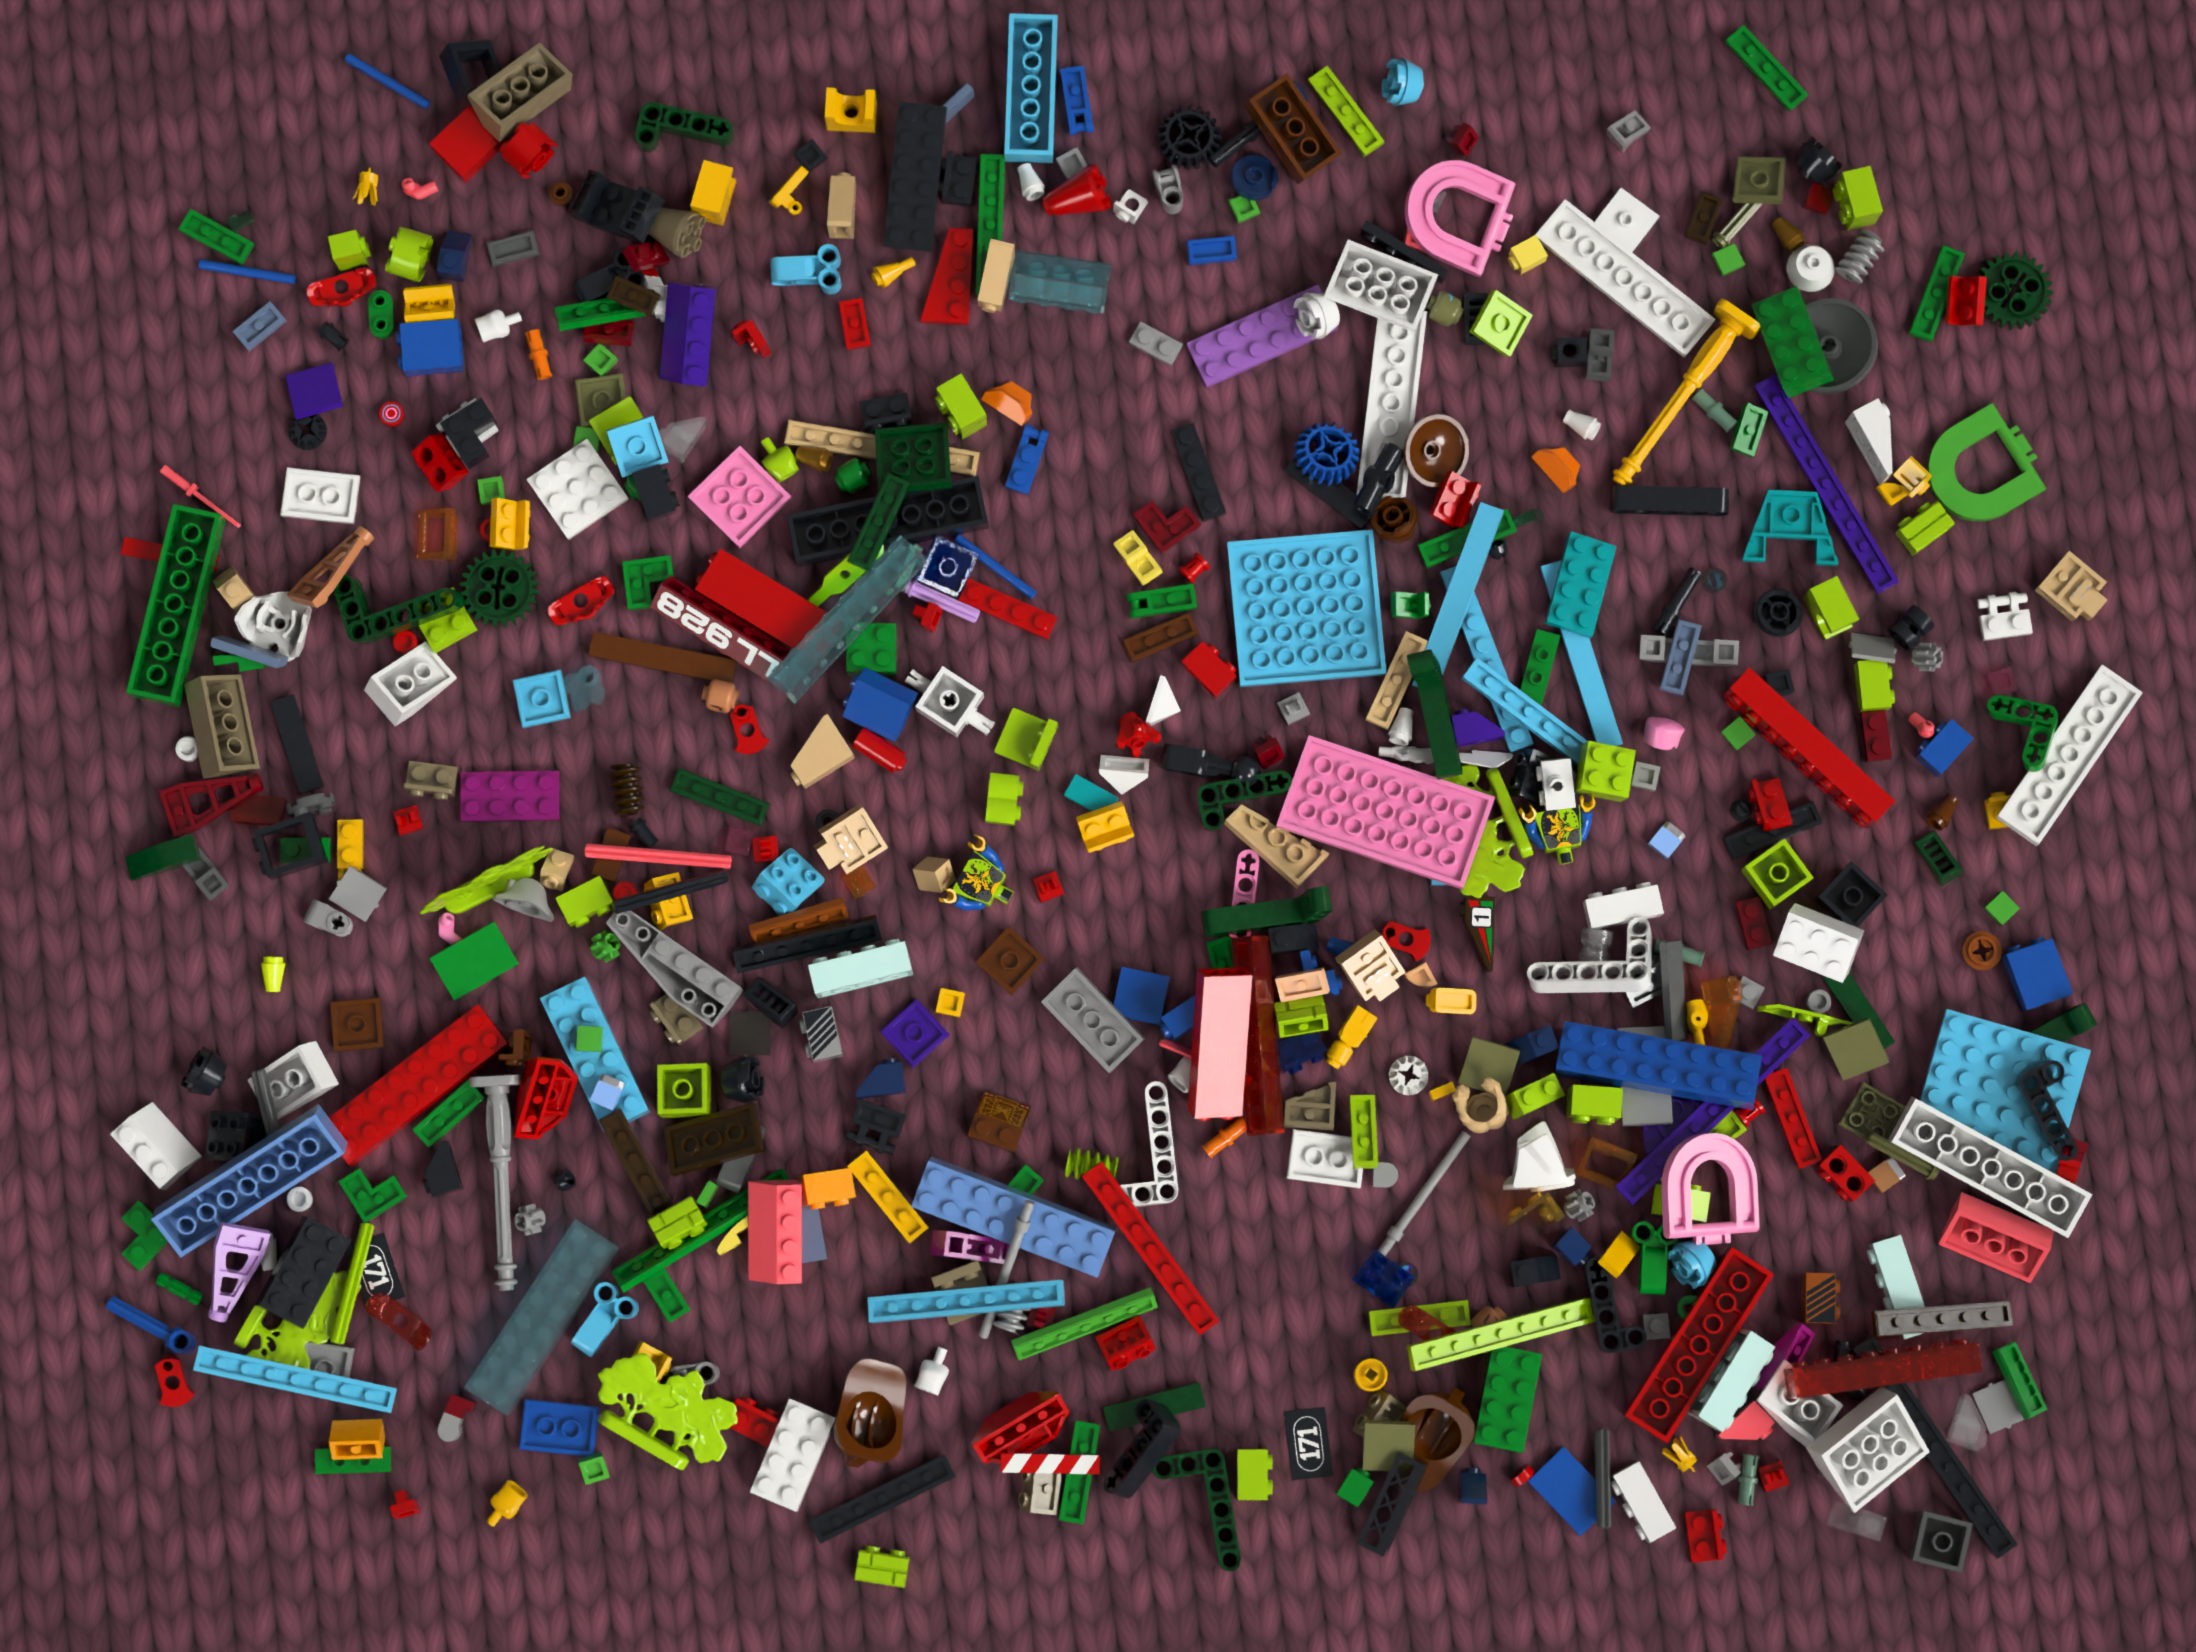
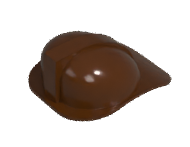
[834,1359,907,1468]
[1387,1387,1475,1491]

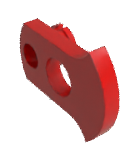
[730,704,770,755]
[1382,921,1431,962]
[155,1354,195,1407]

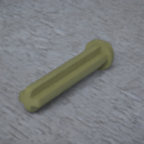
[1712,203,1762,249]
[1866,1132,1940,1180]

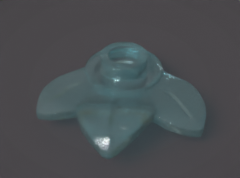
[563,665,605,712]

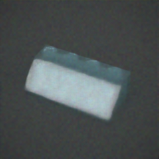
[1008,250,1112,314]

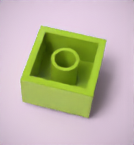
[1833,165,1883,231]
[935,373,987,440]
[1574,741,1636,802]
[1741,838,1814,909]
[657,1063,711,1118]
[1566,1084,1623,1125]

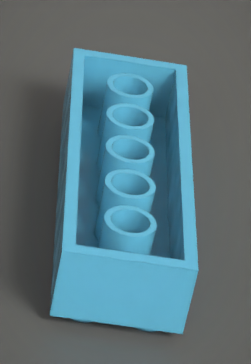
[1004,13,1058,163]
[540,977,651,1132]

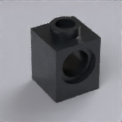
[1551,337,1587,367]

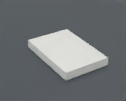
[280,467,360,524]
[1287,1129,1363,1189]

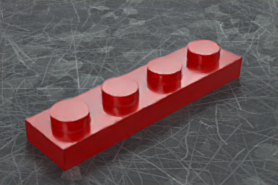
[959,578,1058,640]
[1764,1068,1823,1170]

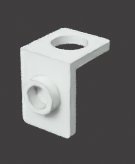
[1114,189,1148,224]

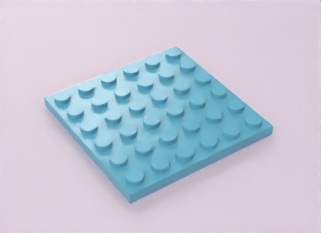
[1227,530,1386,687]
[1919,1009,2091,1174]

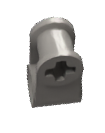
[1152,165,1183,214]
[303,899,353,937]
[670,1362,720,1385]

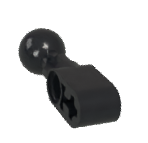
[1160,744,1261,787]

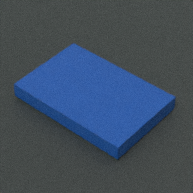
[519,1399,600,1456]
[1527,1446,1616,1536]

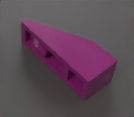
[930,1230,1010,1264]
[1754,1322,1815,1392]

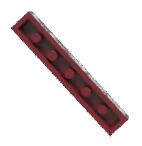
[650,575,794,684]

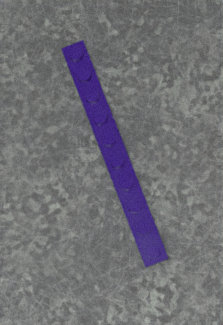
[1753,374,1899,595]
[1615,1018,1810,1206]

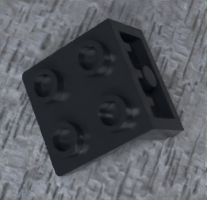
[205,1110,266,1161]

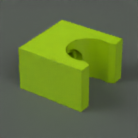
[1802,576,1859,641]

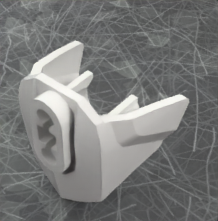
[234,592,312,661]
[1503,1121,1576,1192]

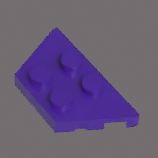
[1642,1096,1704,1155]

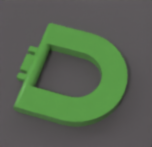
[1927,403,2047,522]

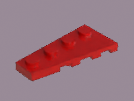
[920,228,974,325]

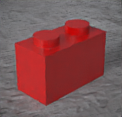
[1181,641,1237,699]

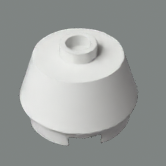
[1787,245,1835,292]
[1294,293,1340,340]

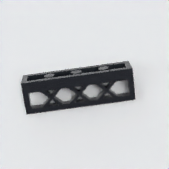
[1357,1452,1429,1557]

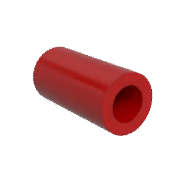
[852,727,908,774]

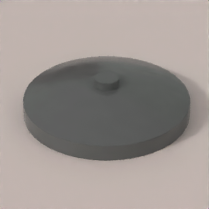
[1806,298,1878,394]

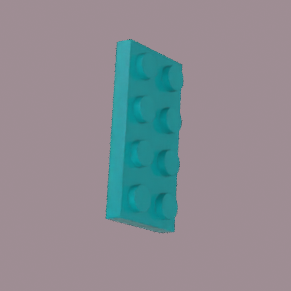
[1544,531,1617,638]

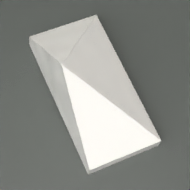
[1146,675,1180,726]
[1099,755,1150,795]

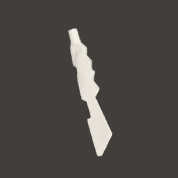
[1378,746,1513,768]

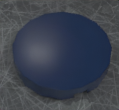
[1230,155,1278,200]

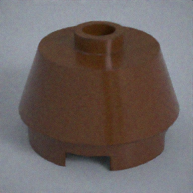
[1371,496,1418,544]

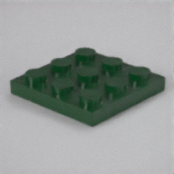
[875,422,952,492]

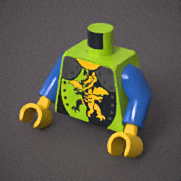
[1519,794,1595,865]
[939,834,1014,911]

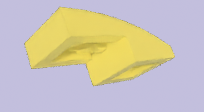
[1113,530,1163,586]
[717,1216,748,1256]

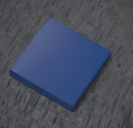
[1114,967,1170,1025]

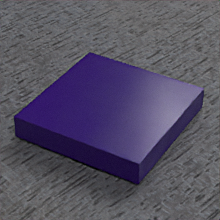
[285,363,344,419]
[880,998,950,1068]

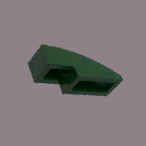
[125,834,201,881]

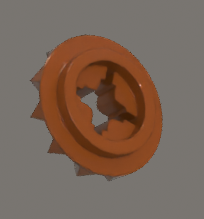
[1962,931,2002,970]

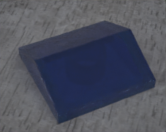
[916,535,979,599]

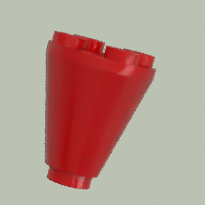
[1042,163,1113,216]

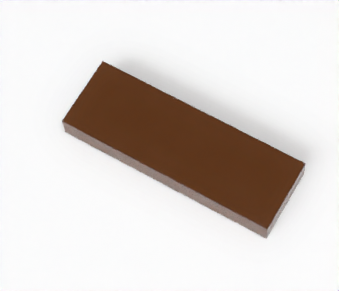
[1122,612,1199,663]

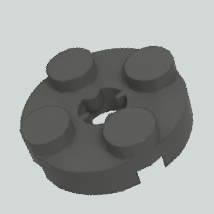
[285,792,336,818]

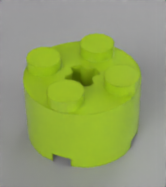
[385,227,433,282]

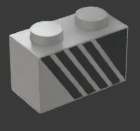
[799,1006,843,1063]

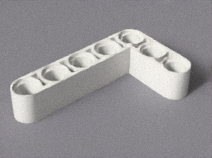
[1527,917,1653,993]
[1120,1081,1178,1207]

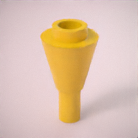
[871,257,915,289]

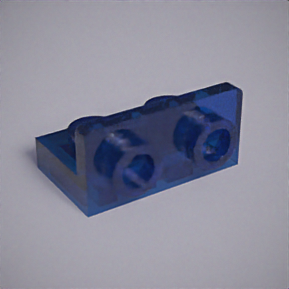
[1270,1032,1328,1075]
[1352,1249,1414,1308]

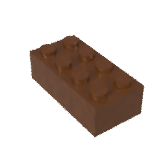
[1243,73,1342,185]

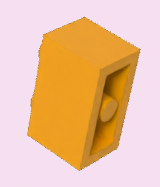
[798,1168,856,1210]
[329,1419,385,1460]

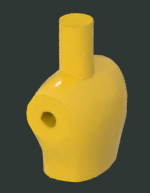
[1685,999,1708,1045]

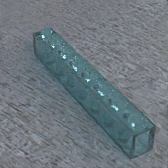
[767,535,928,704]

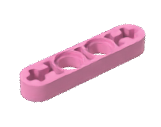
[1229,849,1259,945]

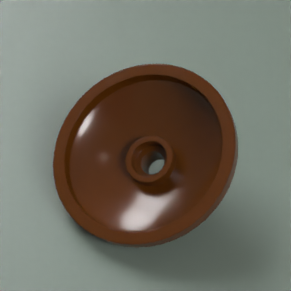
[1403,414,1469,487]

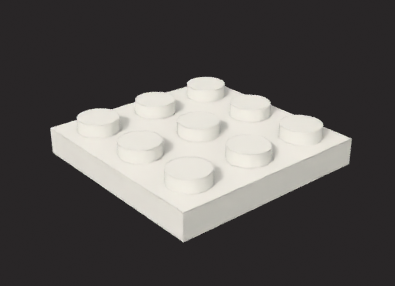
[527,439,629,540]

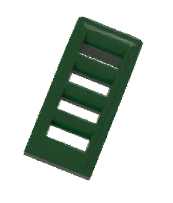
[1914,830,1962,887]

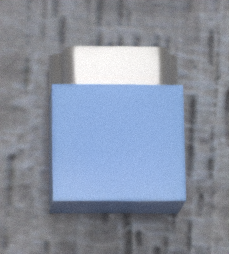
[1648,821,1686,859]
[589,1074,625,1111]

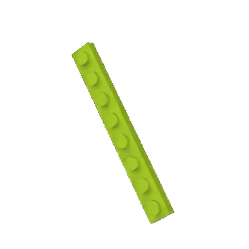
[1407,1297,1594,1371]

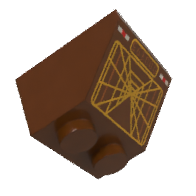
[967,1091,1031,1154]

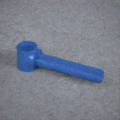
[106,1296,197,1354]

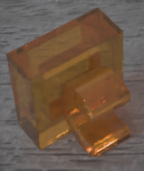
[843,865,876,900]

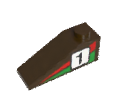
[1459,895,1495,973]

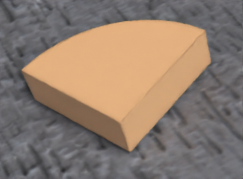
[1404,962,1437,987]

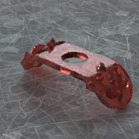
[365,1293,432,1350]
[1398,1305,1456,1341]

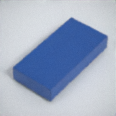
[1186,235,1237,266]

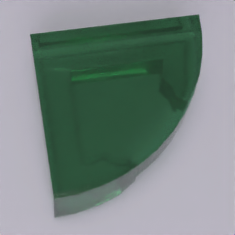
[226,212,255,233]
[1513,509,1544,528]

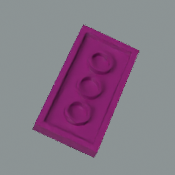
[461,771,560,822]

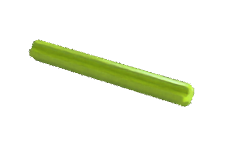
[330,1222,374,1344]

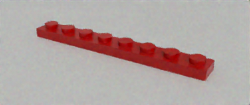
[1082,1161,1219,1336]

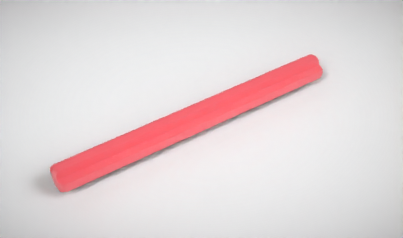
[585,844,732,869]

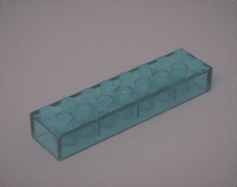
[464,1219,620,1415]

